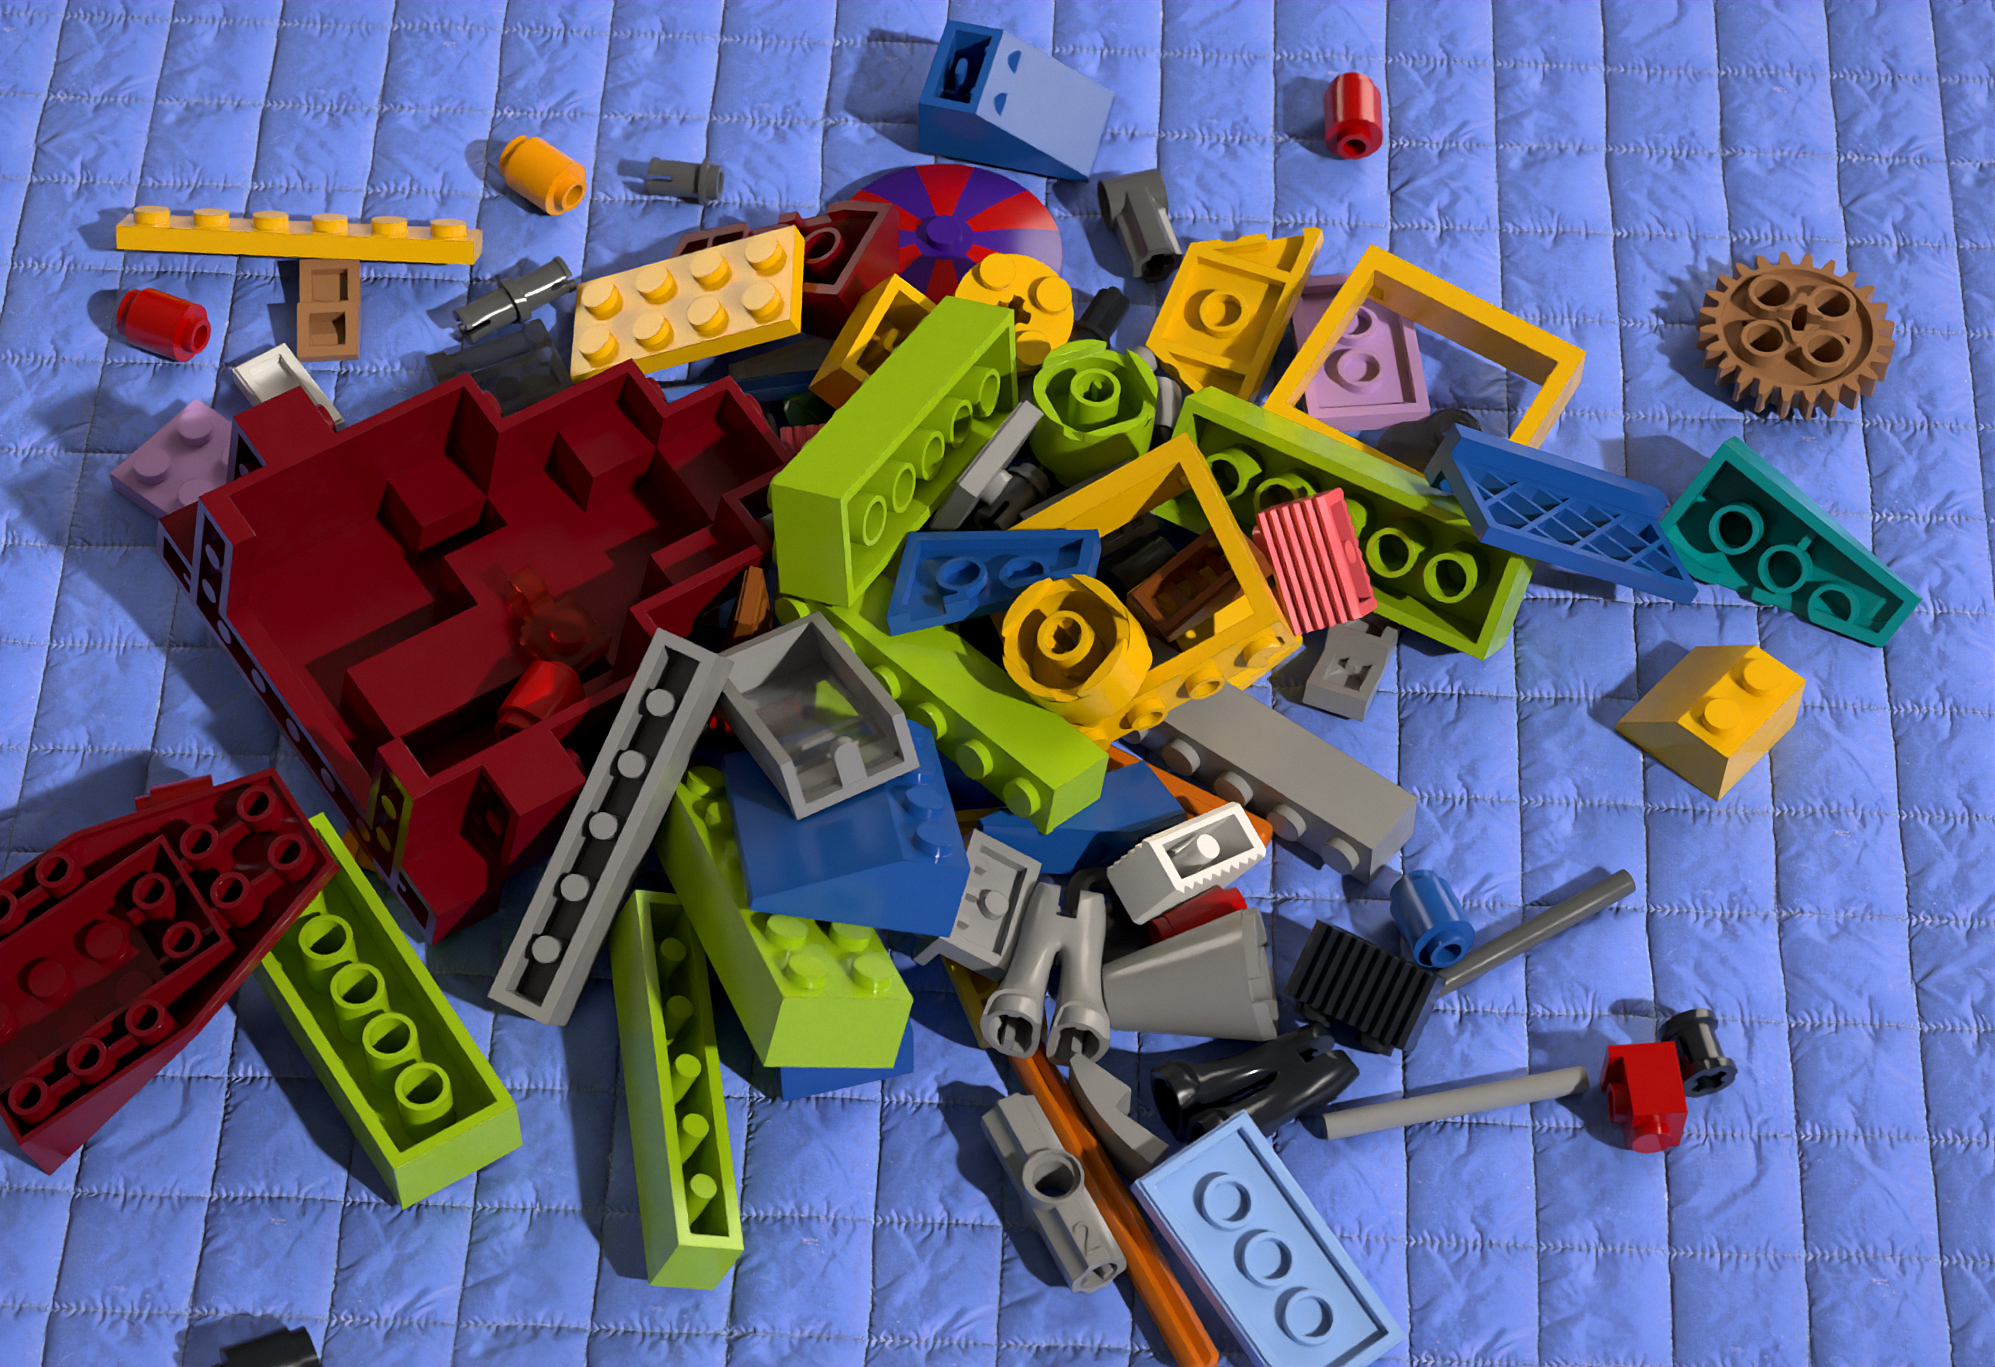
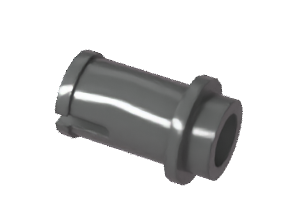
[647,157,724,205]
[974,462,1051,531]

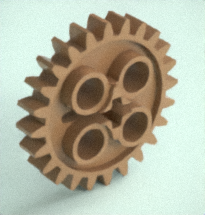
[1696,252,1895,421]

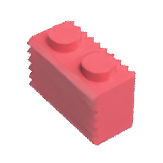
[1252,487,1377,636]

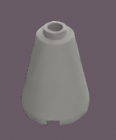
[1101,907,1280,1041]

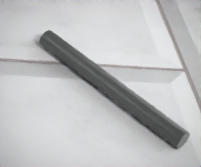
[1434,869,1636,1000]

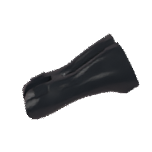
[1150,1021,1360,1146]

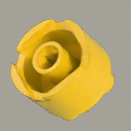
[953,253,1074,378]
[1001,574,1153,727]

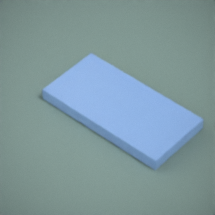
[1130,1109,1407,1367]

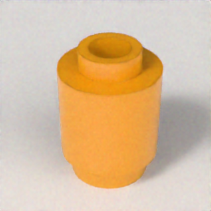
[498,135,587,216]

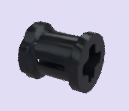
[1658,1008,1738,1098]

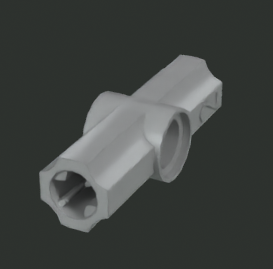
[981,1092,1126,1294]

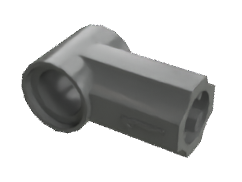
[1097,168,1182,284]

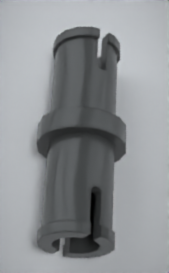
[453,256,577,345]

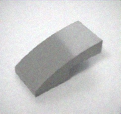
[1302,611,1403,722]
[1068,1051,1169,1184]

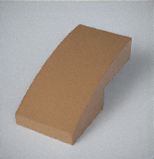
[297,258,362,363]

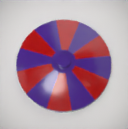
[849,164,1063,305]

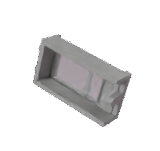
[714,611,920,820]

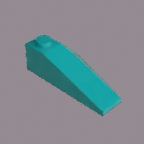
[1659,436,1923,648]

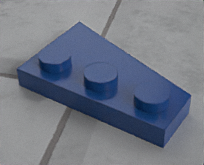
[886,529,1101,636]

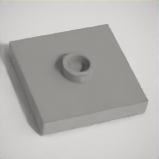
[924,400,1044,532]

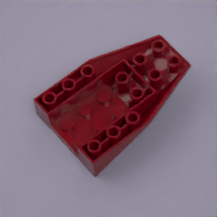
[0,767,340,1176]

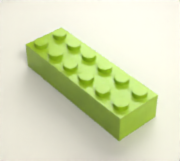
[767,295,1019,609]
[1153,386,1538,661]
[651,766,914,1068]
[251,812,523,1210]

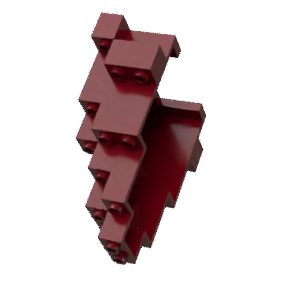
[156,358,797,947]

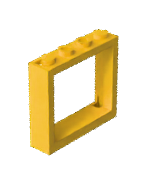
[1261,244,1586,479]
[989,432,1297,751]

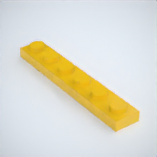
[116,206,482,265]

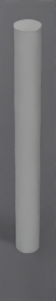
[1321,1065,1589,1141]

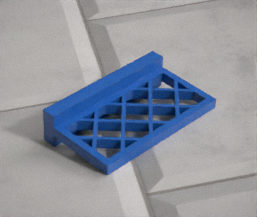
[1423,423,1699,606]

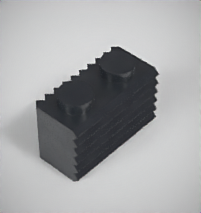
[1283,919,1447,1057]

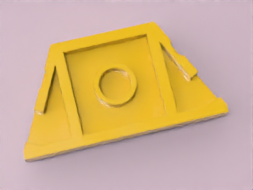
[1145,227,1324,404]

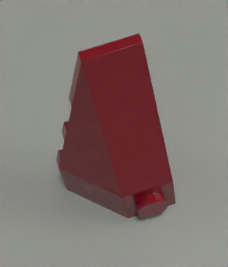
[668,200,899,340]

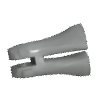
[980,882,1110,1067]

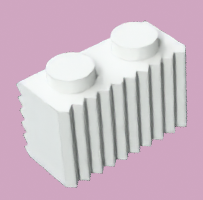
[1107,801,1266,925]

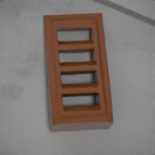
[1128,526,1274,643]
[721,566,775,652]

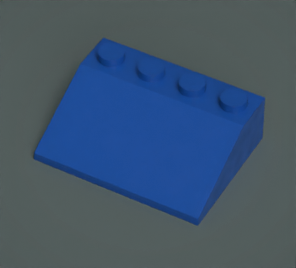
[720,719,971,938]

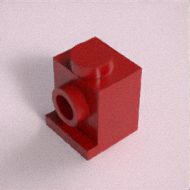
[1599,1041,1688,1153]

